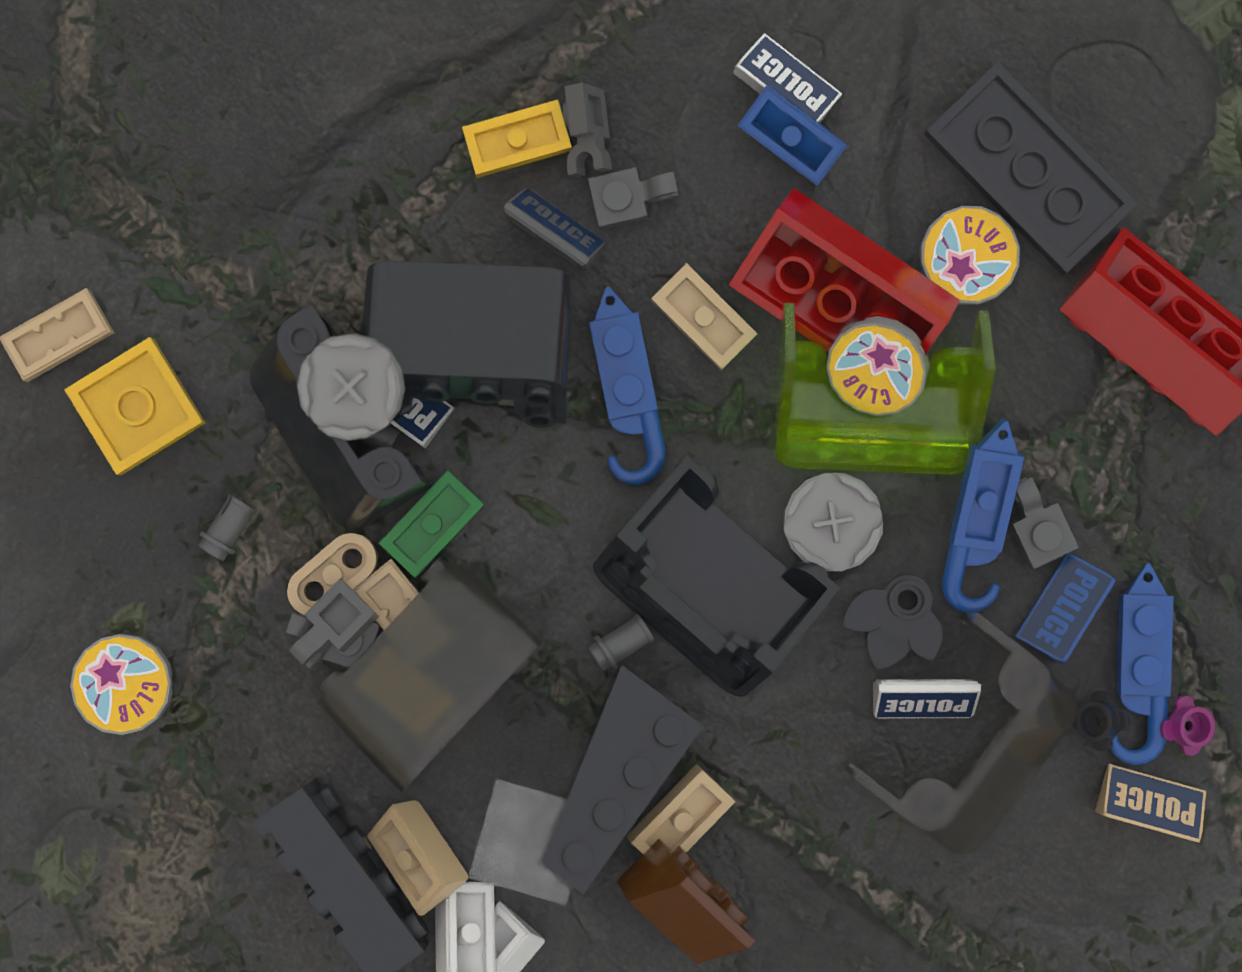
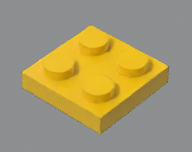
[64,337,206,476]

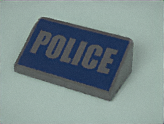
[503,188,605,272]

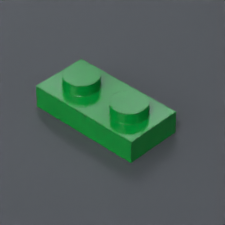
[379,470,485,578]

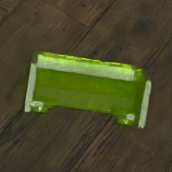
[775,303,996,474]

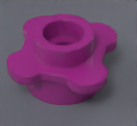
[1160,696,1215,756]

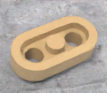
[287,533,378,615]

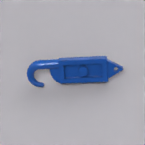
[589,286,666,485]
[942,418,1025,613]
[1111,563,1174,765]

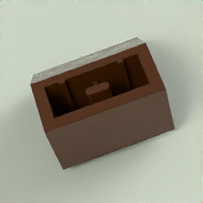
[616,839,755,964]

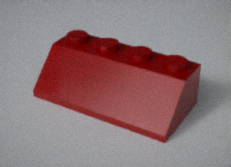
[729,188,960,354]
[1059,227,1242,436]

